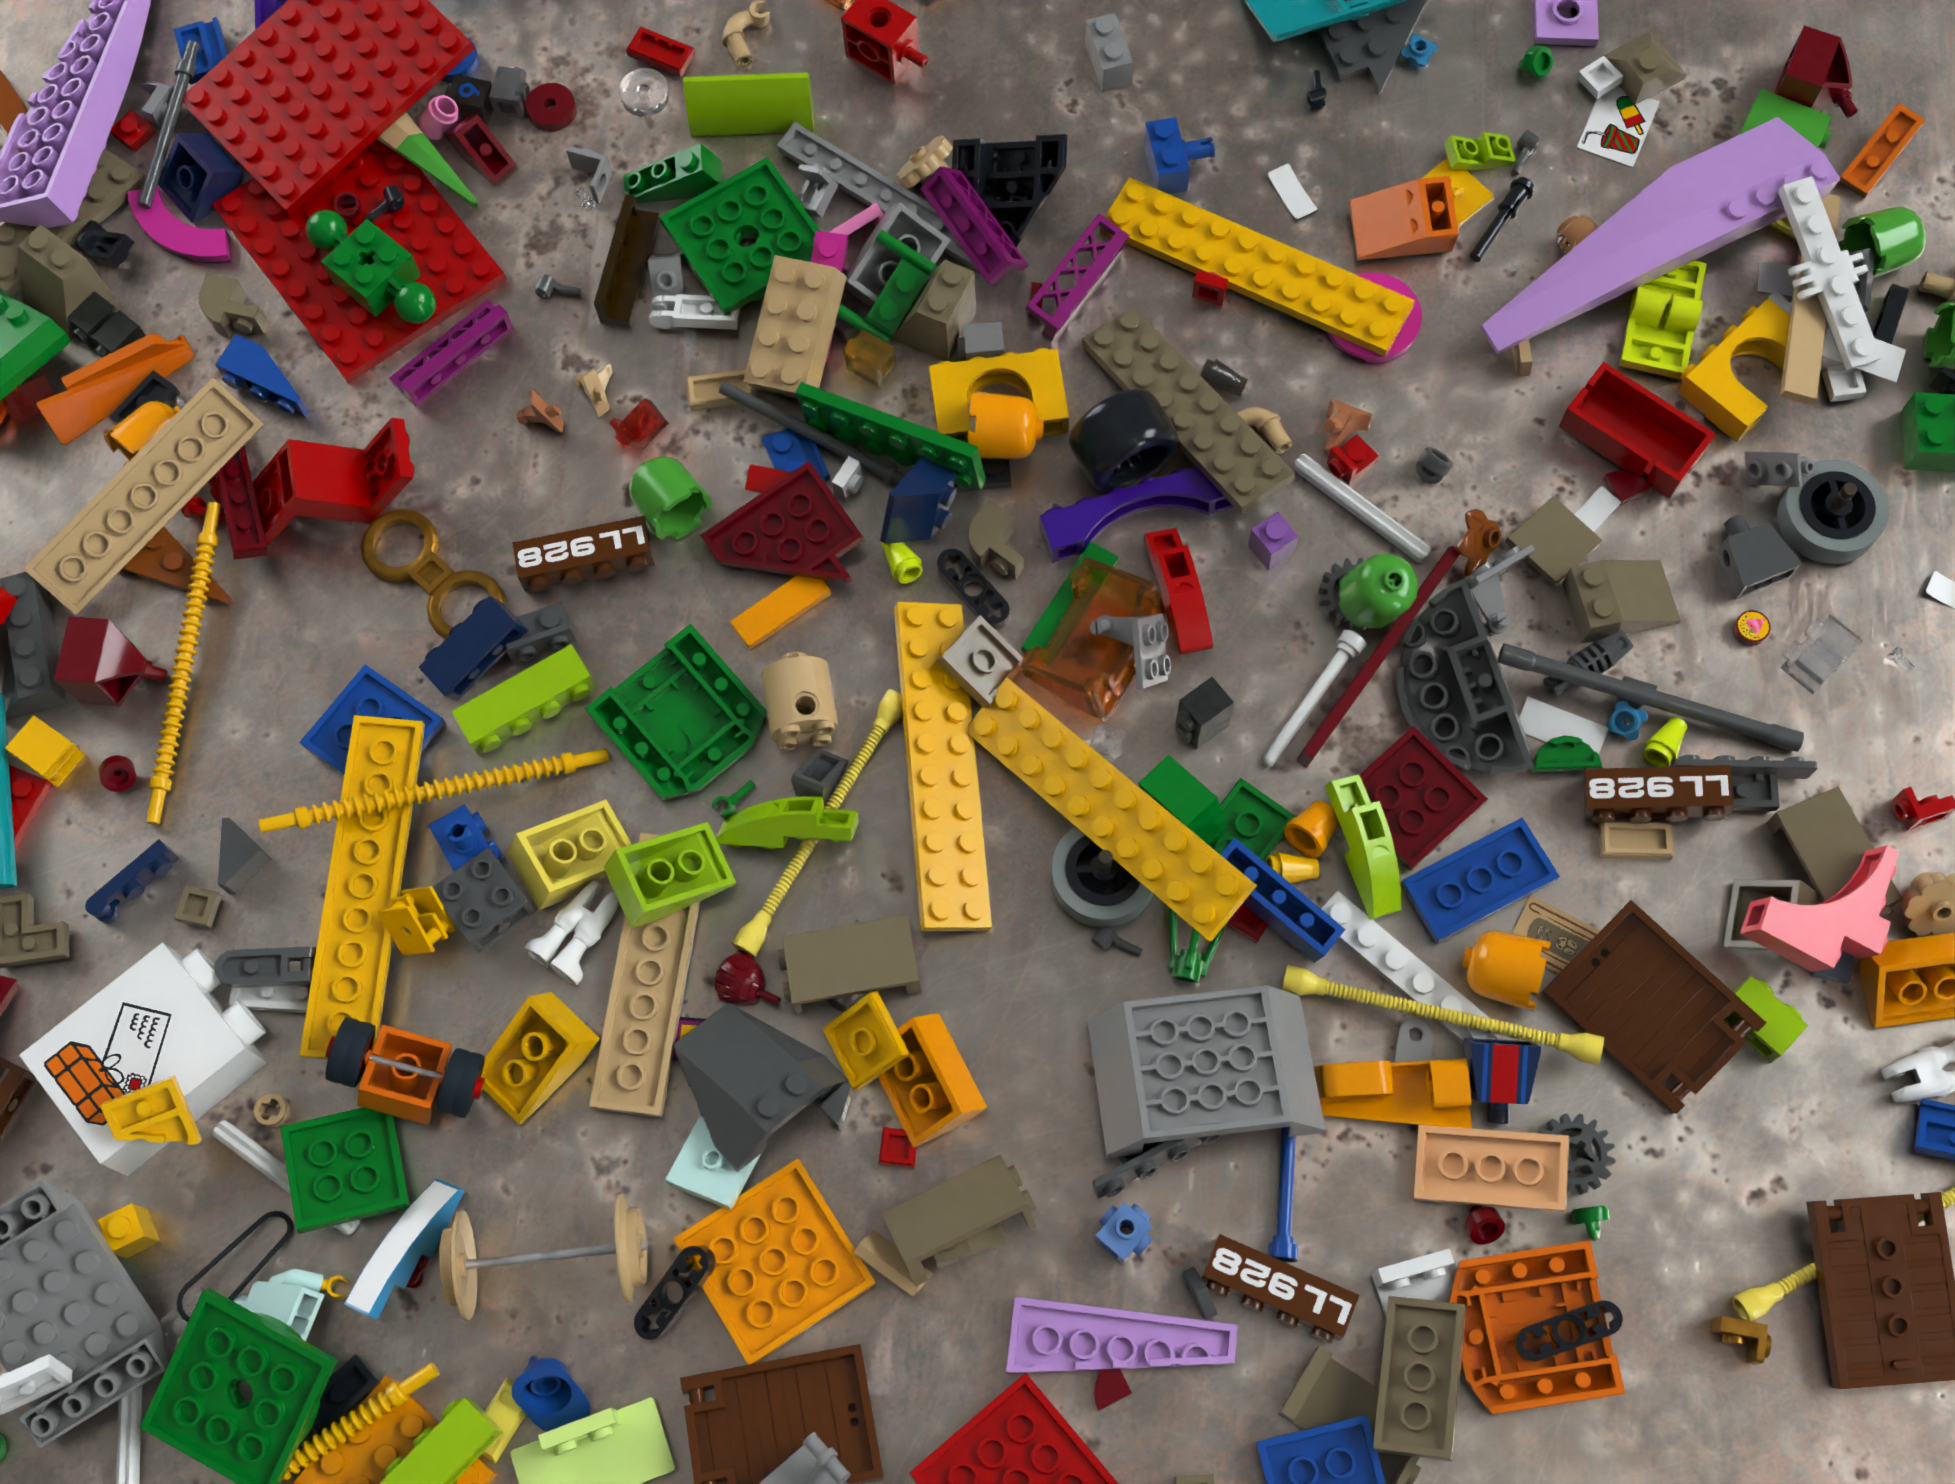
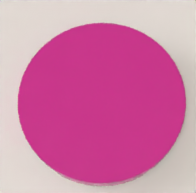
[1326,273,1422,363]

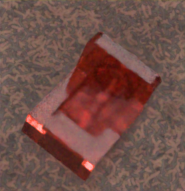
[3,374,56,424]
[609,398,669,450]

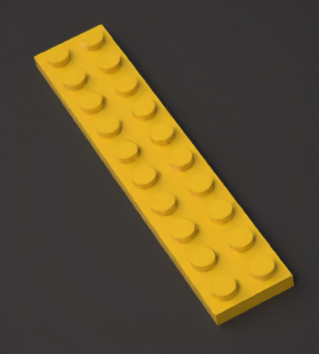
[1100,177,1415,357]
[894,602,992,931]
[968,677,1257,942]
[299,715,425,1060]

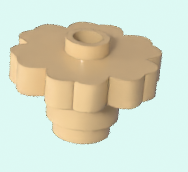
[896,135,953,189]
[1899,872,1955,936]

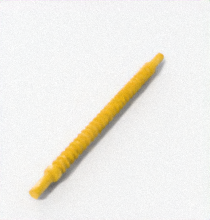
[146,502,221,825]
[258,748,609,833]
[281,1362,439,1483]

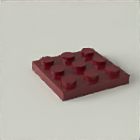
[1360,726,1488,871]

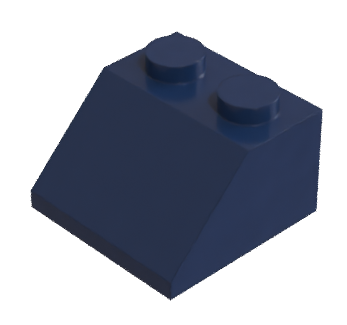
[158,133,243,223]
[880,456,957,544]

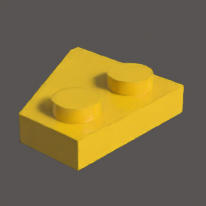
[100,1075,202,1145]

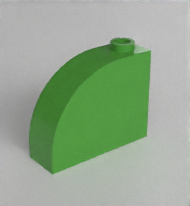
[1739,88,1833,149]

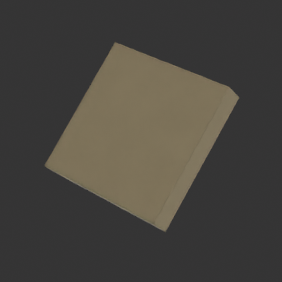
[1506,496,1603,587]

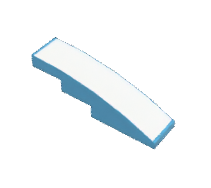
[344,1178,465,1320]

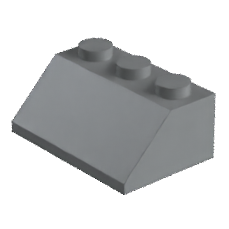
[844,202,951,307]

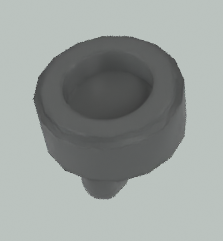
[1416,447,1453,484]

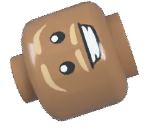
[1556,215,1598,255]

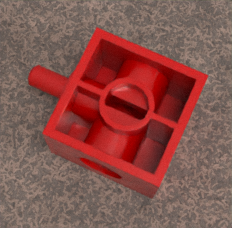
[841,0,928,85]

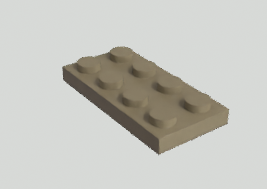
[1373,1296,1466,1462]

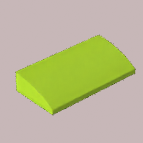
[683,72,814,137]

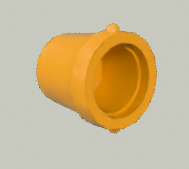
[1284,800,1340,858]

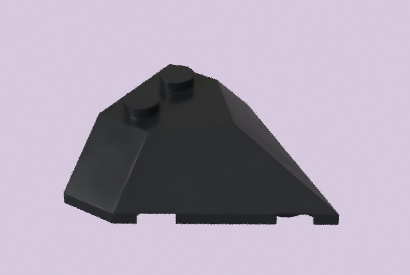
[952,134,1068,248]

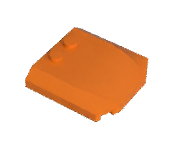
[1448,1240,1626,1415]

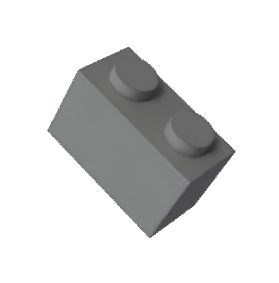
[1085,13,1133,92]

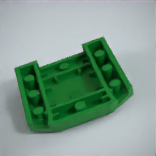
[0,291,71,401]
[584,623,767,800]

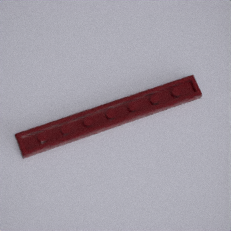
[1296,546,1460,768]

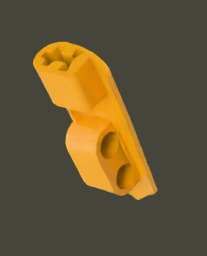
[1313,1058,1472,1129]

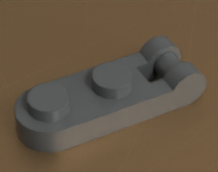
[214,947,316,988]

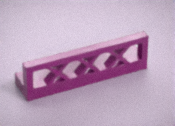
[920,166,1029,285]
[1025,213,1130,341]
[389,300,514,407]

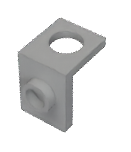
[566,146,613,204]
[648,252,685,299]

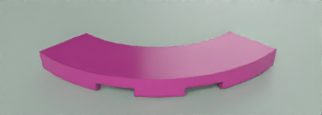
[127,186,231,262]

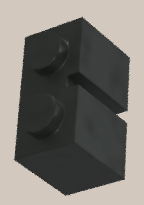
[67,291,146,357]
[1175,677,1234,749]

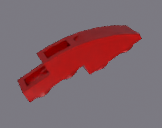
[1143,528,1213,655]

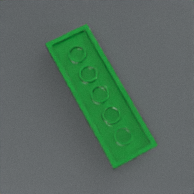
[795,382,986,490]

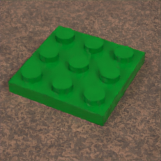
[280,1108,410,1234]

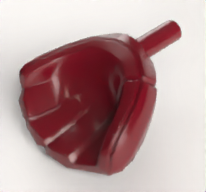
[714,950,781,1006]

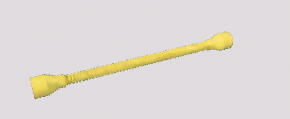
[731,689,903,958]
[1282,964,1604,1065]
[1732,1187,1955,1322]

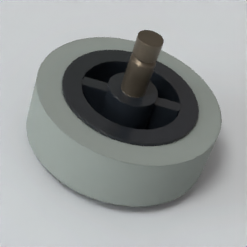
[1777,460,1889,564]
[1051,826,1153,928]

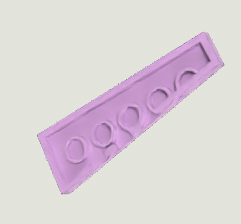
[1006,1297,1238,1374]

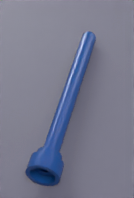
[1268,1127,1298,1263]

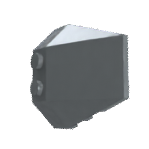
[673,1003,848,1172]

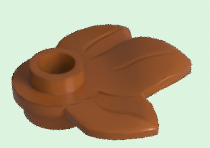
[1455,509,1501,576]

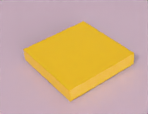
[822,991,910,1091]

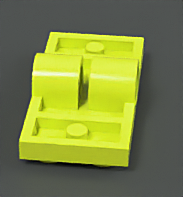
[1618,261,1707,379]

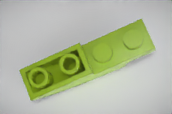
[1325,774,1401,920]
[716,796,859,849]

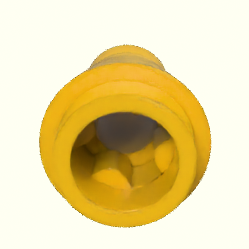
[1265,852,1319,884]

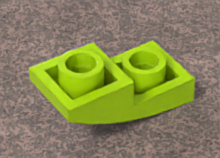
[1444,132,1516,170]

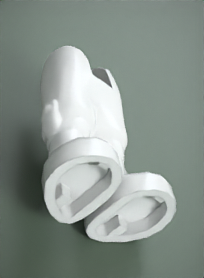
[523,880,619,987]
[1881,1039,1955,1102]

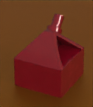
[1774,25,1858,118]
[54,616,168,707]

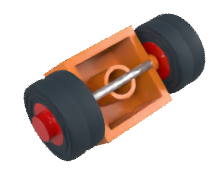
[325,1018,485,1125]

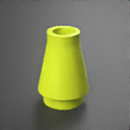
[881,542,923,584]
[1643,717,1688,767]

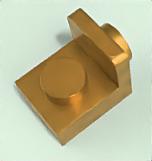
[1710,1316,1772,1365]

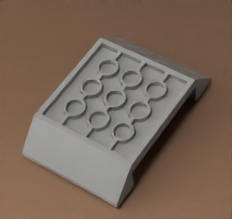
[1088,985,1325,1158]
[0,1178,168,1449]

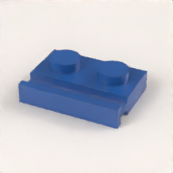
[174,17,228,85]
[762,421,831,482]
[1914,1099,1955,1161]

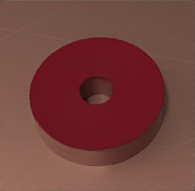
[525,83,577,132]

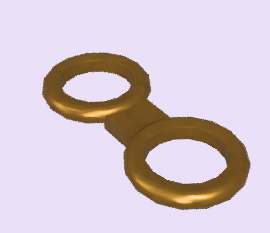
[360,509,506,639]

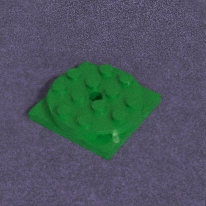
[659,157,820,316]
[139,1289,338,1484]

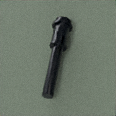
[1469,177,1534,262]

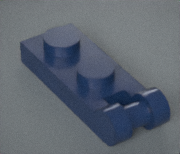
[85,839,179,924]

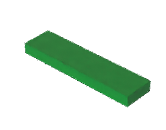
[1021,541,1119,667]

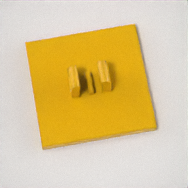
[1422,157,1494,226]

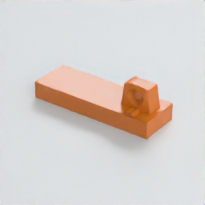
[1839,103,1926,198]

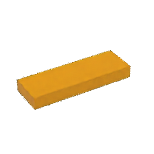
[730,576,831,650]

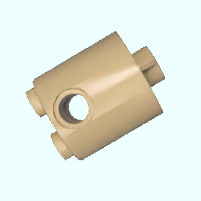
[761,652,839,751]

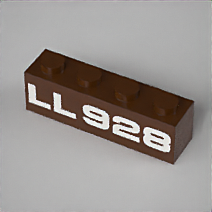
[512,516,655,592]
[1583,765,1733,823]
[1201,1234,1359,1343]

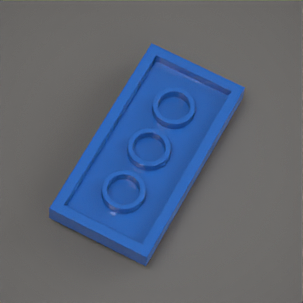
[1400,817,1560,944]

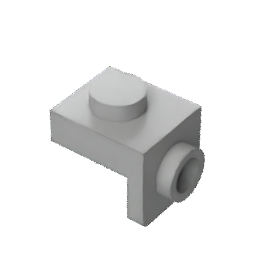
[797,163,838,217]

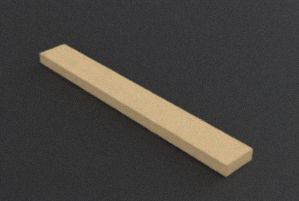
[1780,194,1841,405]

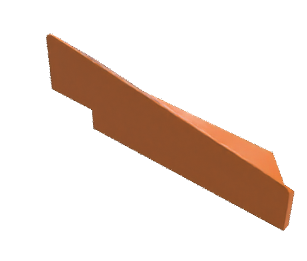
[36,334,195,445]

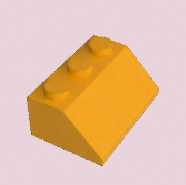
[1859,932,1955,1028]
[878,1013,988,1148]

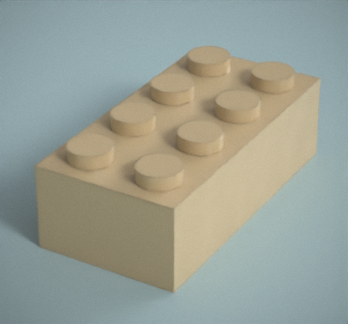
[743,255,847,398]

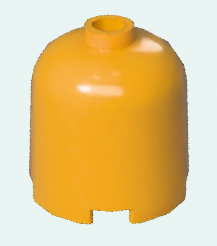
[968,392,1044,460]
[104,401,181,465]
[1461,930,1551,1012]

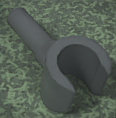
[1512,130,1539,175]
[534,274,581,299]
[1091,926,1143,957]

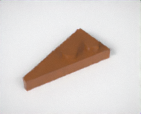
[121,527,233,605]

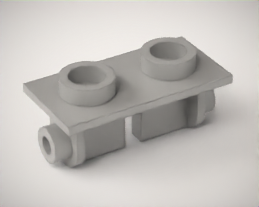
[1744,451,1815,487]

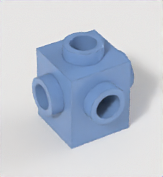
[1094,1202,1153,1265]

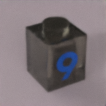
[445,74,493,125]

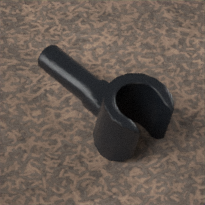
[1306,70,1327,110]
[364,185,405,221]

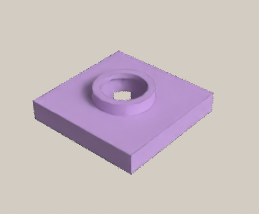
[1534,0,1599,46]

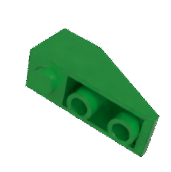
[623,143,723,203]

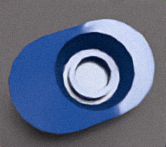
[512,1355,590,1432]

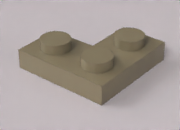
[0,893,69,968]

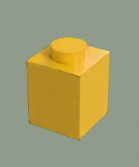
[98,1203,160,1259]

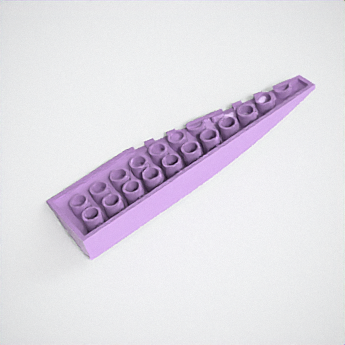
[0,0,151,228]
[1480,117,1841,354]

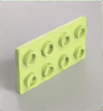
[510,1397,676,1484]

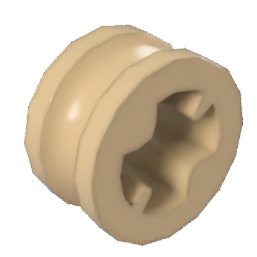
[253,1093,291,1129]

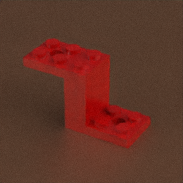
[253,417,414,545]

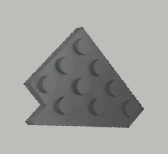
[1314,0,1429,95]

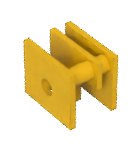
[5,715,86,788]
[378,886,457,956]

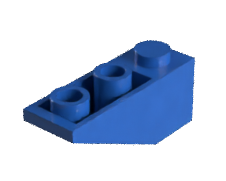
[215,334,309,417]

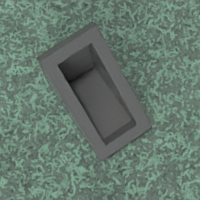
[791,748,848,806]
[218,818,272,894]

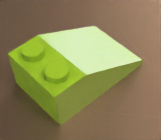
[604,822,736,929]

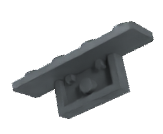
[1670,755,1818,811]
[1092,1135,1222,1199]

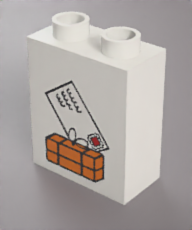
[19,942,268,1176]

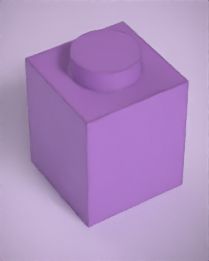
[1248,512,1299,570]

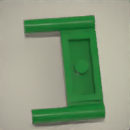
[837,229,937,347]

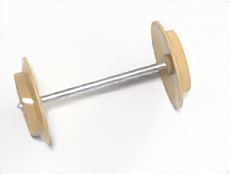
[439,1193,649,1320]

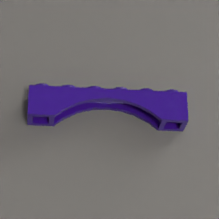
[1039,467,1234,563]

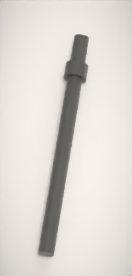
[138,40,200,209]

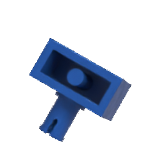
[1144,117,1215,194]
[428,804,504,871]

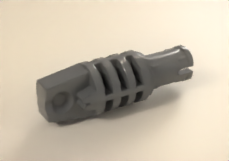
[1543,630,1634,697]

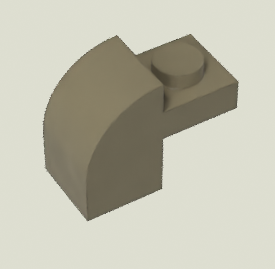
[199,273,268,339]
[968,500,1024,580]

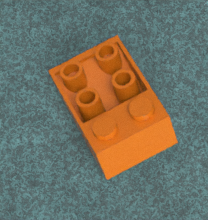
[1349,176,1459,260]

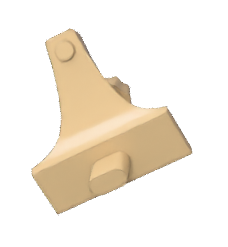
[575,364,612,418]

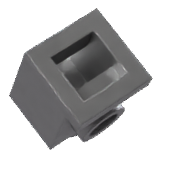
[489,66,530,119]

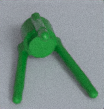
[1167,907,1227,983]

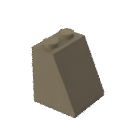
[18,224,115,341]
[891,260,976,361]

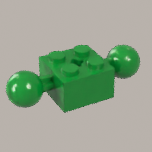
[306,210,436,324]

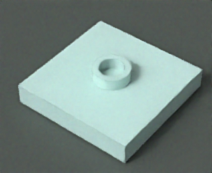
[665,1117,761,1211]

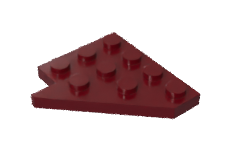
[700,461,865,583]

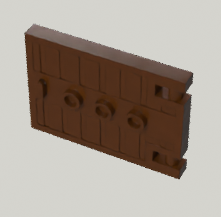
[1543,900,1767,1114]
[1806,1192,1955,1389]
[680,1344,883,1484]

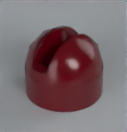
[334,191,362,219]

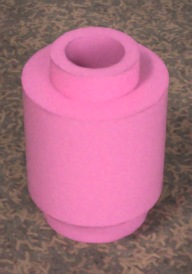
[417,95,458,140]

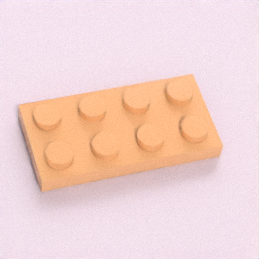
[1414,1125,1570,1213]

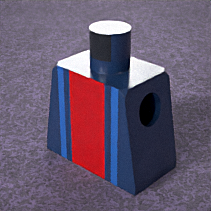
[1464,1038,1541,1124]

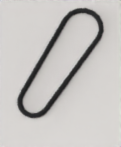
[176,1211,293,1322]

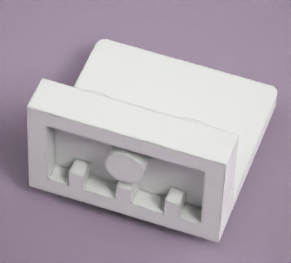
[1371,1248,1454,1317]

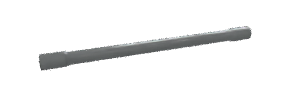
[1497,643,1804,752]

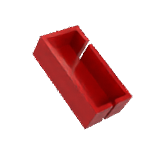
[1558,362,1716,499]

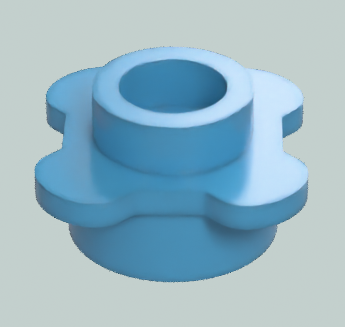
[1401,34,1438,67]
[1607,701,1648,741]

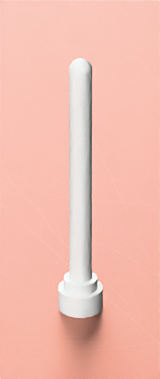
[1262,630,1367,767]

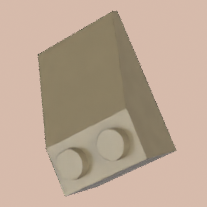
[1562,560,1681,643]

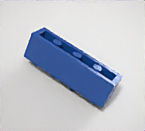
[1220,838,1346,963]

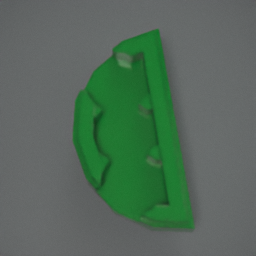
[1531,735,1603,773]

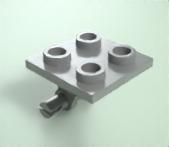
[1466,544,1535,636]
[1089,613,1171,689]
[759,1432,851,1484]

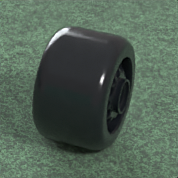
[1069,389,1178,492]

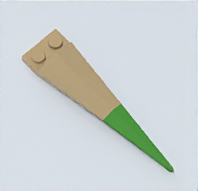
[376,112,478,209]

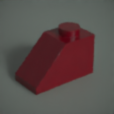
[443,114,517,185]

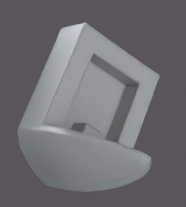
[141,82,173,131]

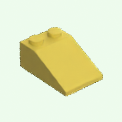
[507,800,632,910]

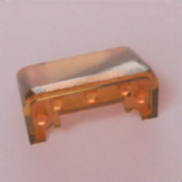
[1021,557,1165,721]

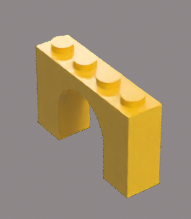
[1676,298,1823,442]
[929,348,1069,442]

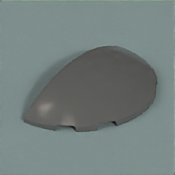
[1396,578,1535,774]

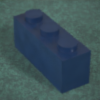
[418,595,528,701]

